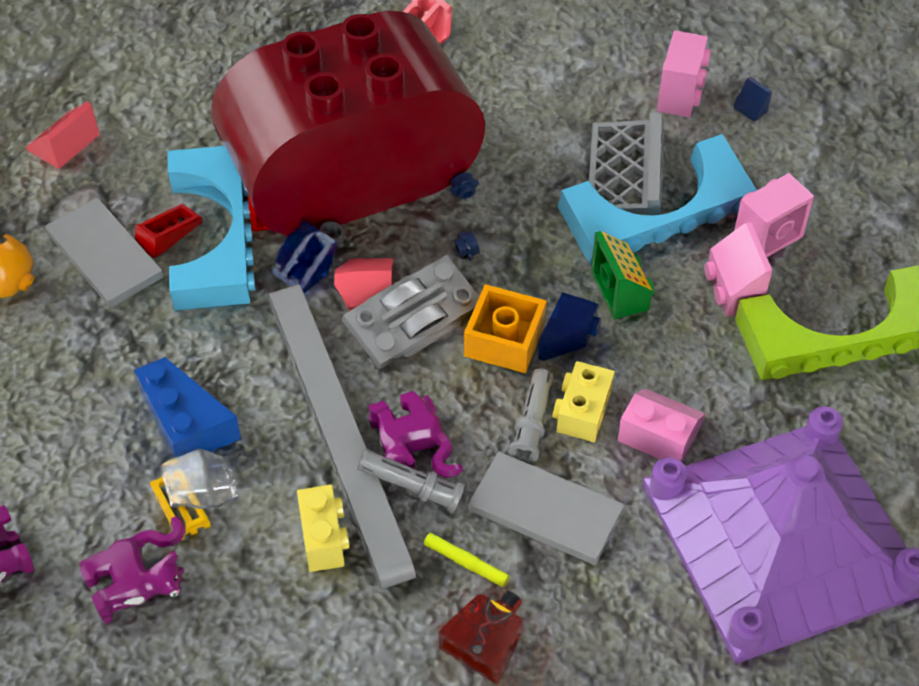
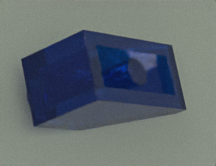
[538,292,602,361]

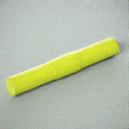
[424,532,510,588]

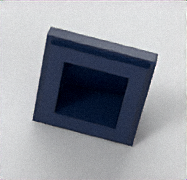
[734,76,772,121]

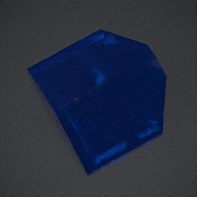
[270,221,338,293]

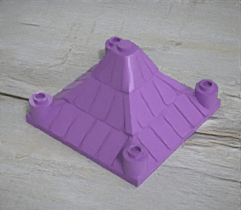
[643,406,919,664]

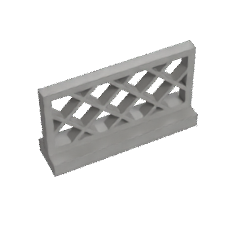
[589,112,664,216]

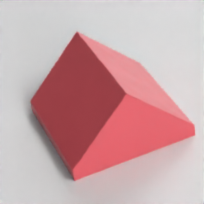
[25,101,100,169]

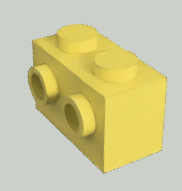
[552,361,615,443]
[297,484,349,572]

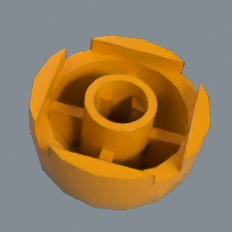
[0,234,35,298]

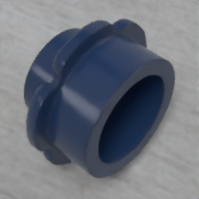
[450,173,479,199]
[454,230,480,260]

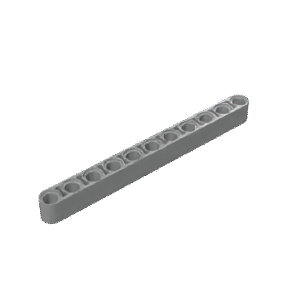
[268,285,416,590]

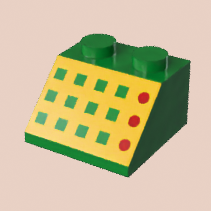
[591,231,654,320]

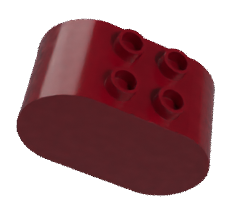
[211,11,485,236]

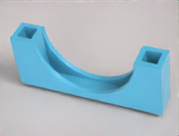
[557,134,757,265]
[167,146,256,311]

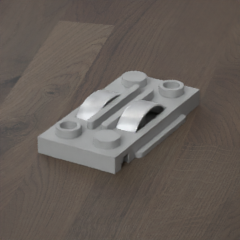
[342,255,479,370]

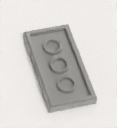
[44,197,164,308]
[468,451,624,566]

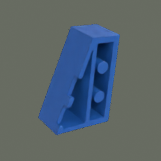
[134,357,241,466]

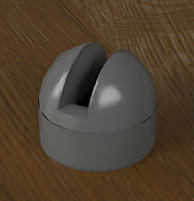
[318,221,344,249]

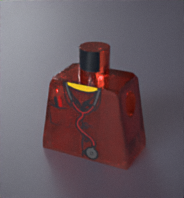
[439,590,523,685]

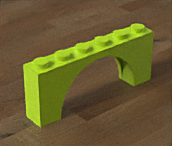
[735,265,919,380]

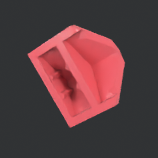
[403,0,452,45]
[334,258,393,311]

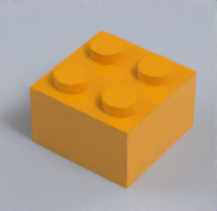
[464,284,547,374]

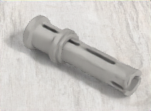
[508,368,553,464]
[357,448,464,513]

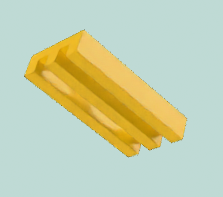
[149,468,211,540]

